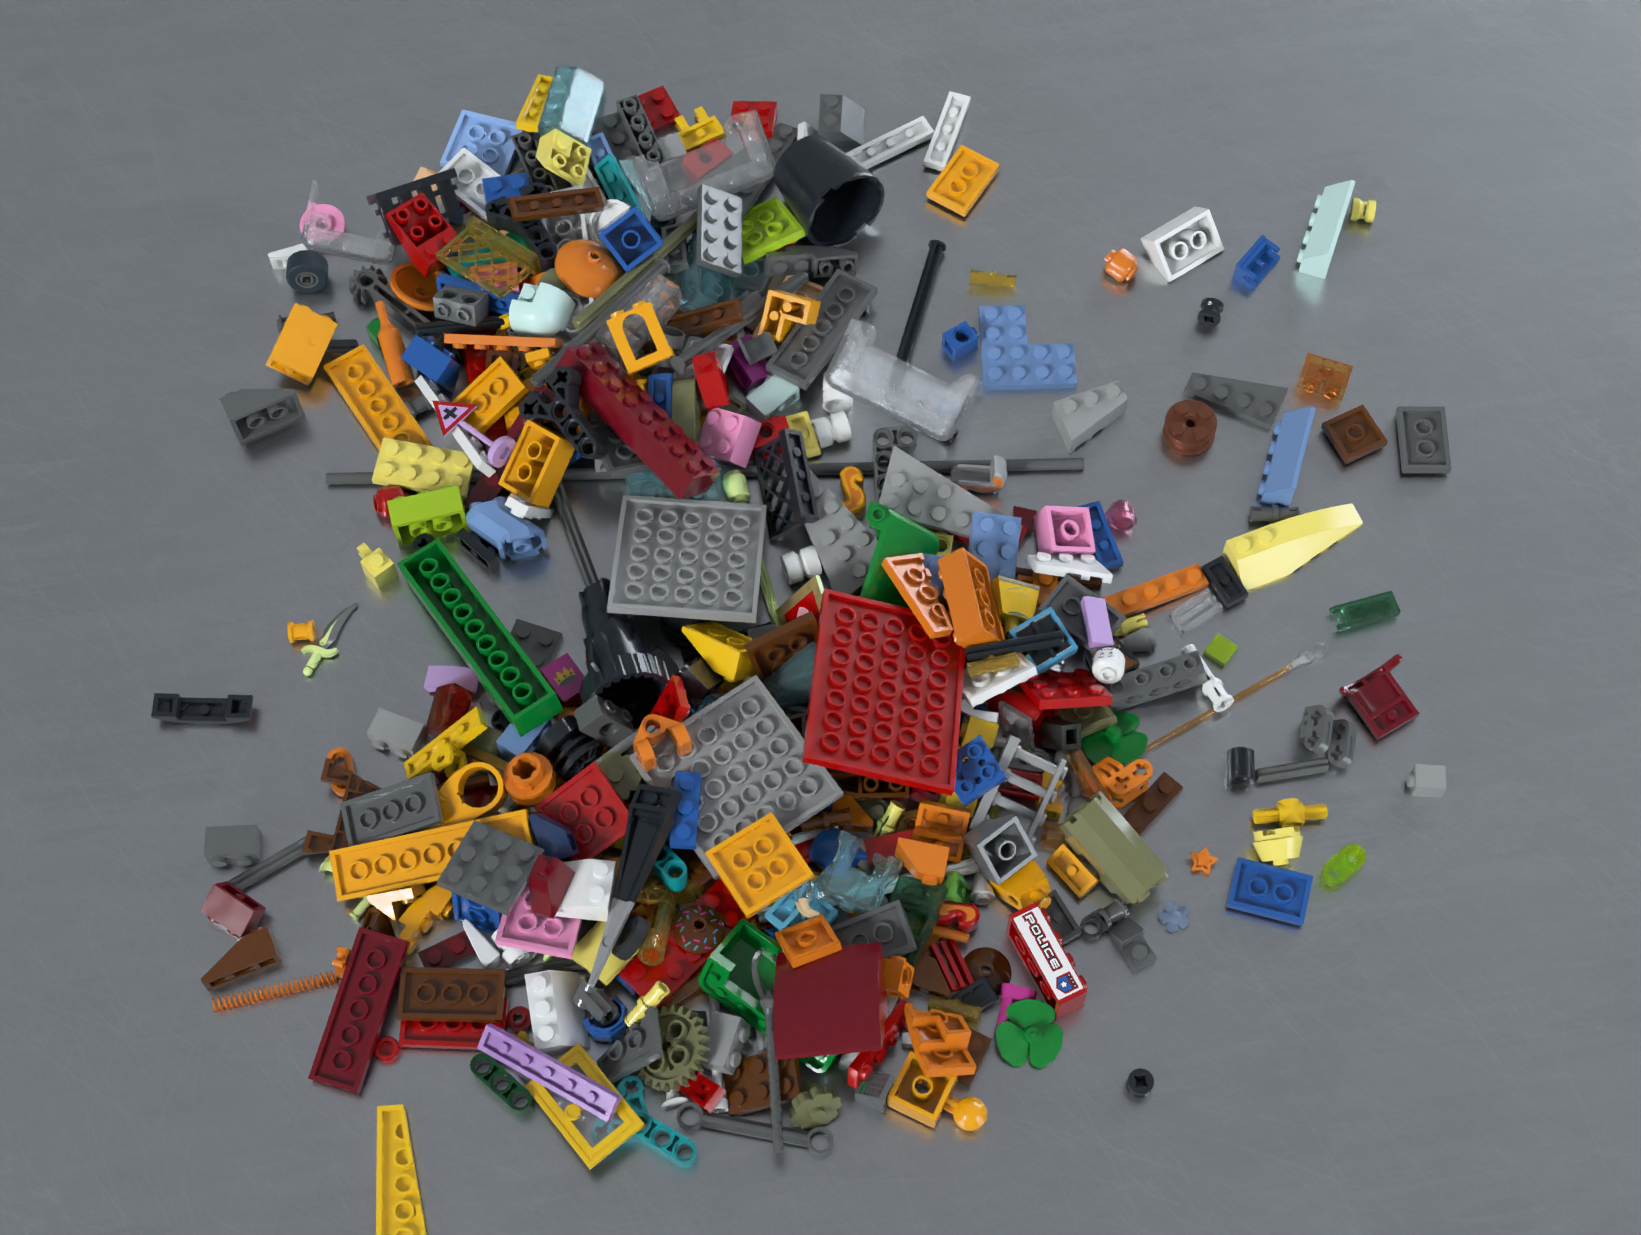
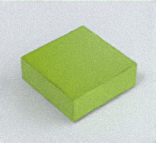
[1203,633,1238,668]

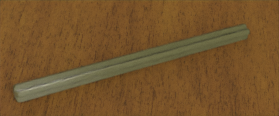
[572,211,697,330]

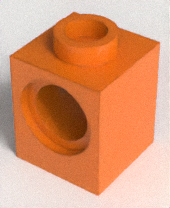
[883,955,915,999]

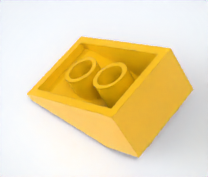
[682,621,757,682]

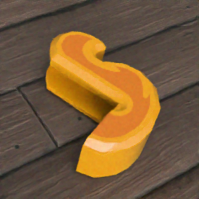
[840,466,866,520]

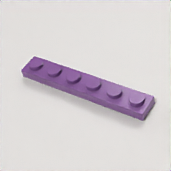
[477,1023,622,1122]

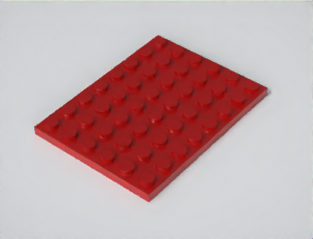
[802,589,965,796]

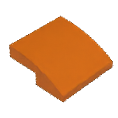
[912,799,971,863]

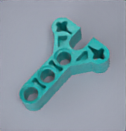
[591,1075,698,1168]

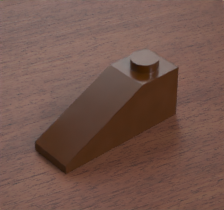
[201,927,282,991]

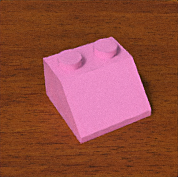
[1033,506,1096,556]

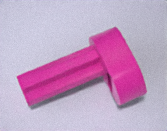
[994,983,1037,1036]

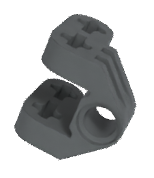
[1299,705,1357,768]

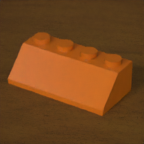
[937,547,1005,648]

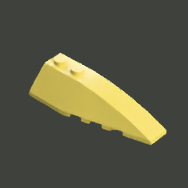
[1222,503,1363,592]

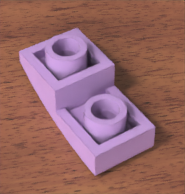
[424,666,479,695]

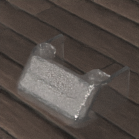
[301,180,397,265]

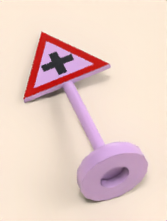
[432,400,516,468]

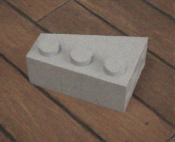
[1051,380,1128,454]

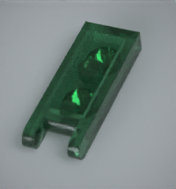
[1329,590,1401,632]

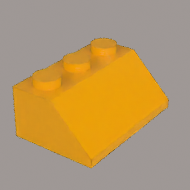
[498,420,575,508]

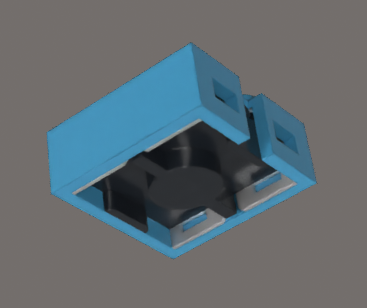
[1007,607,1078,677]

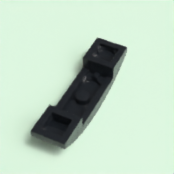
[151,693,254,724]

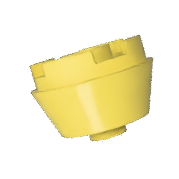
[1253,826,1303,866]

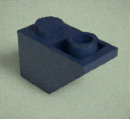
[529,813,580,860]

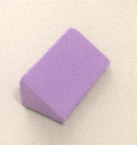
[1080,596,1114,648]

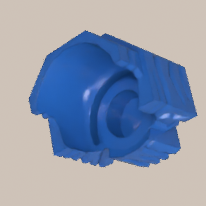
[583,996,628,1042]

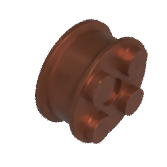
[1163,400,1217,456]

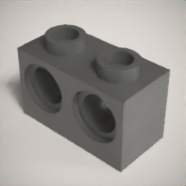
[433,284,490,327]

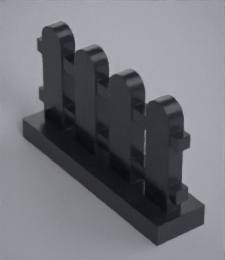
[366,168,466,246]

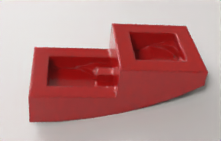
[679,1070,726,1113]

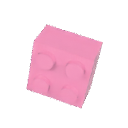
[698,408,762,468]

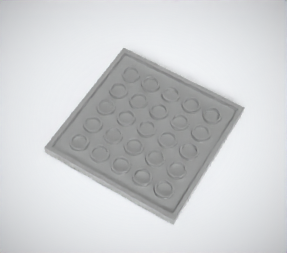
[607,495,767,623]
[629,675,843,880]

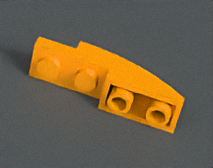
[398,884,454,957]

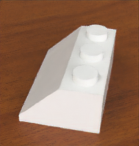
[1140,207,1224,282]
[525,970,590,1056]

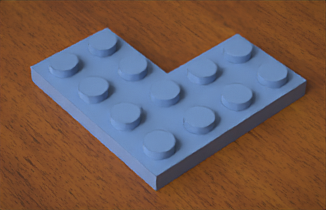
[978,305,1077,391]
[923,511,1021,604]

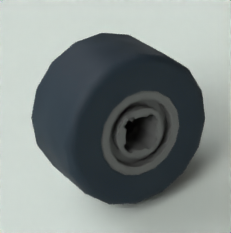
[286,250,329,293]

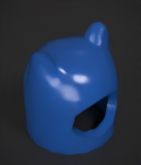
[809,827,868,881]

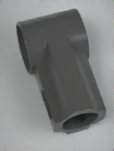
[572,975,620,1026]

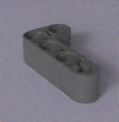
[872,426,918,503]

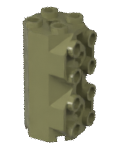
[1059,791,1169,905]

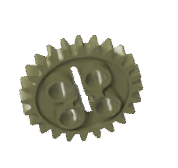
[637,1005,711,1092]

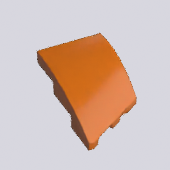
[904,1003,977,1078]

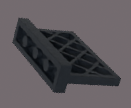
[753,428,819,540]

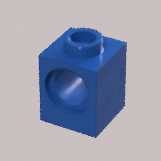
[942,321,979,362]

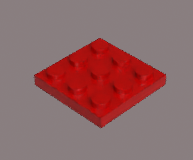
[1018,668,1112,710]
[534,762,629,861]

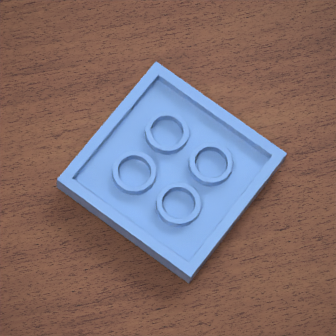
[440,109,525,176]

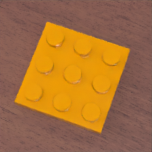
[705,812,814,919]

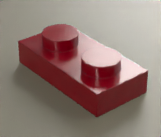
[418,930,476,968]

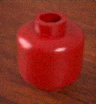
[373,485,409,518]

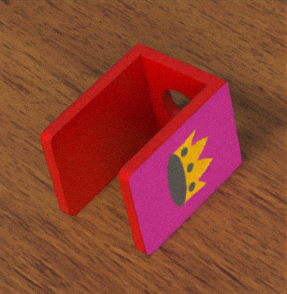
[540,653,585,708]

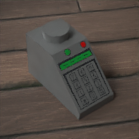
[852,1071,895,1113]

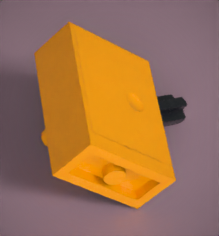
[265,303,359,386]

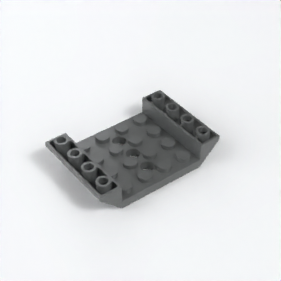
[511,94,668,199]

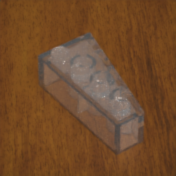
[595,274,684,373]

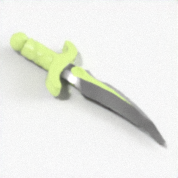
[301,603,358,676]

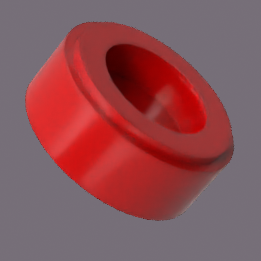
[374,1036,401,1064]

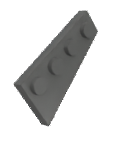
[1183,372,1288,430]

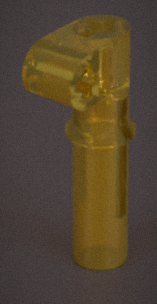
[638,873,707,966]

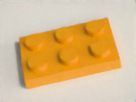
[926,144,1000,217]
[452,356,529,438]

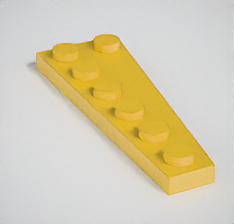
[376,1104,427,1235]

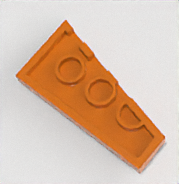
[881,553,954,639]

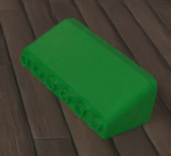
[698,918,838,1073]

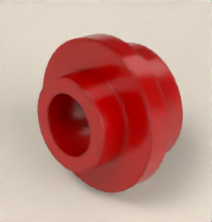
[506,1006,531,1033]

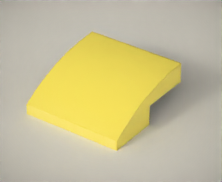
[572,921,642,986]

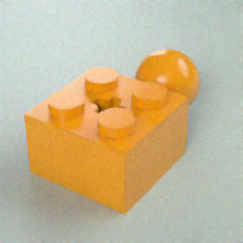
[887,1051,987,1131]

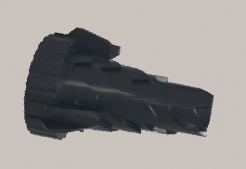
[578,578,679,729]

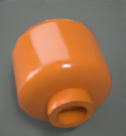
[1104,248,1139,282]

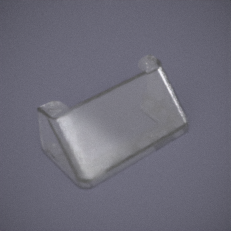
[619,110,776,221]
[825,318,985,441]

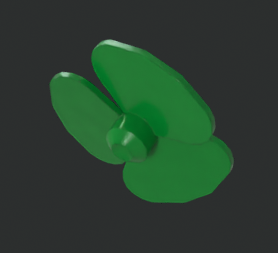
[1081,711,1148,765]
[996,999,1063,1068]

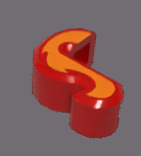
[922,883,980,933]

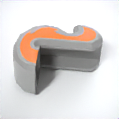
[951,455,1007,493]

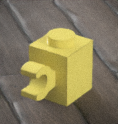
[356,542,398,590]

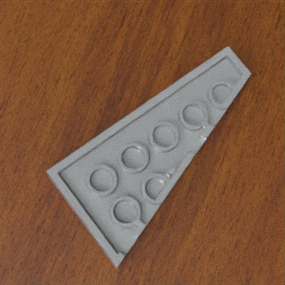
[879,446,1022,539]
[784,469,878,595]

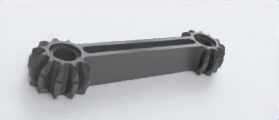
[349,265,464,366]

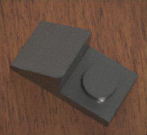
[1107,917,1157,973]

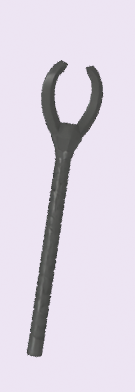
[751,951,784,1153]

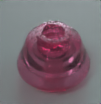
[1105,500,1137,530]

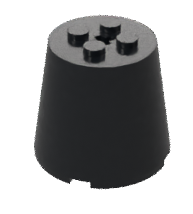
[773,135,885,248]

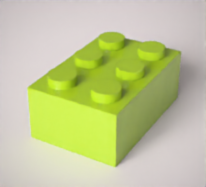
[387,485,470,548]

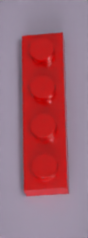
[847,999,910,1089]

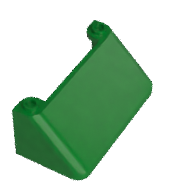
[860,501,939,608]

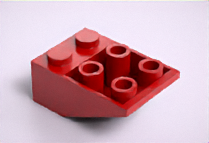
[386,192,465,278]

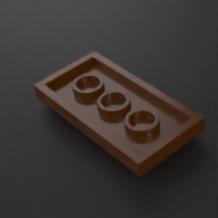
[397,967,507,1023]

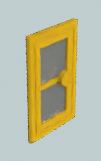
[525,1043,645,1170]

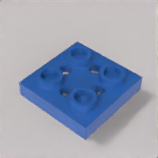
[954,735,1008,807]

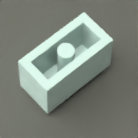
[746,374,800,421]

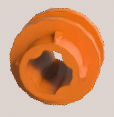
[503,752,557,808]

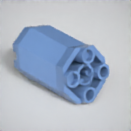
[465,496,548,561]

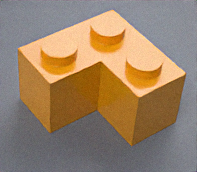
[758,290,821,341]

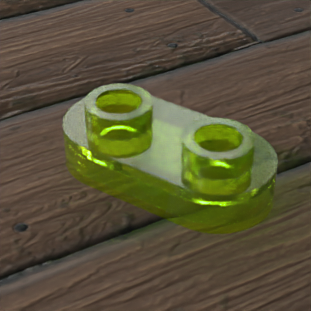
[1321,844,1366,887]

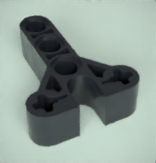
[485,182,558,272]
[519,366,608,460]

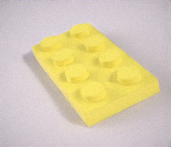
[372,437,475,500]

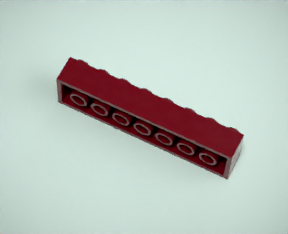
[554,342,721,500]

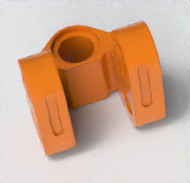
[633,714,692,773]
[1086,756,1153,812]

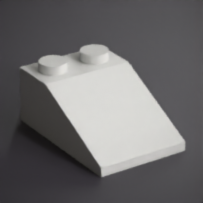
[532,859,617,922]

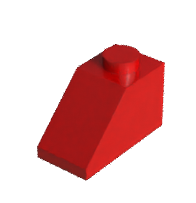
[692,350,729,410]

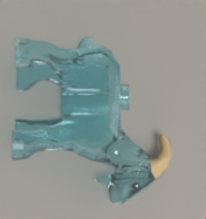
[793,830,905,918]

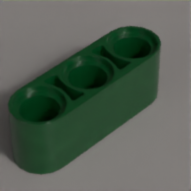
[470,1053,534,1117]

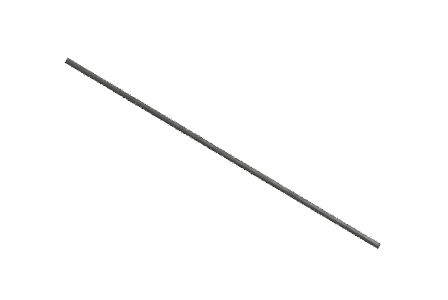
[326,458,1084,485]

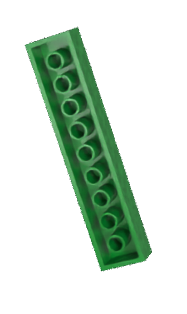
[397,538,563,737]

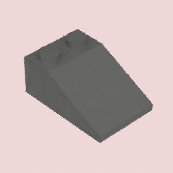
[219,389,305,443]

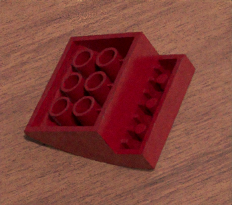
[773,942,888,1060]

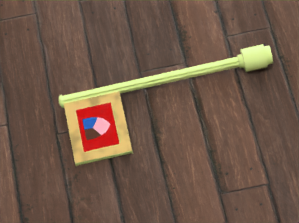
[722,470,824,627]

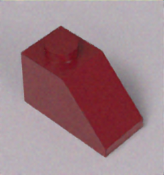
[528,854,575,919]

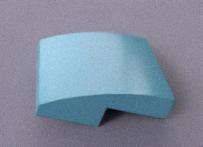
[764,883,839,931]

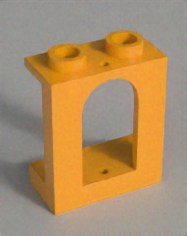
[606,300,675,375]

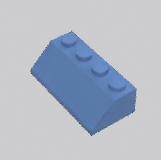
[1258,407,1316,507]

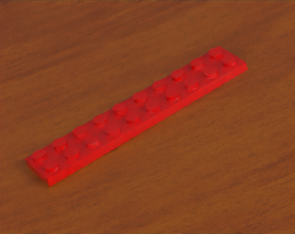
[619,825,815,1010]

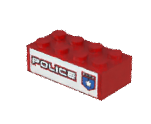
[1006,902,1088,1020]

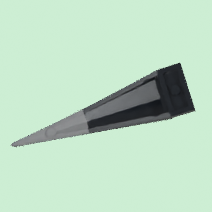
[588,784,683,988]

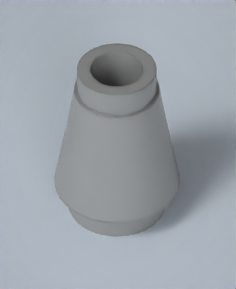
[1119,627,1157,652]

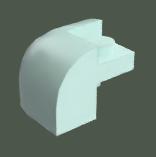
[509,282,575,338]

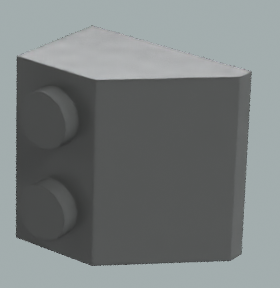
[818,94,865,148]
[962,814,1038,886]

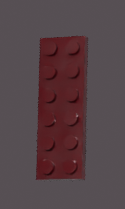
[308,927,410,1094]

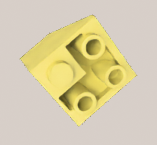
[536,128,592,186]

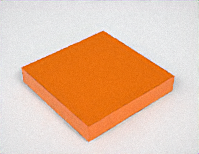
[775,914,842,969]

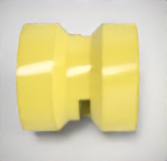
[1349,198,1376,223]

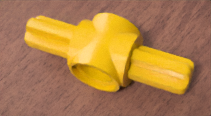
[1252,798,1328,828]

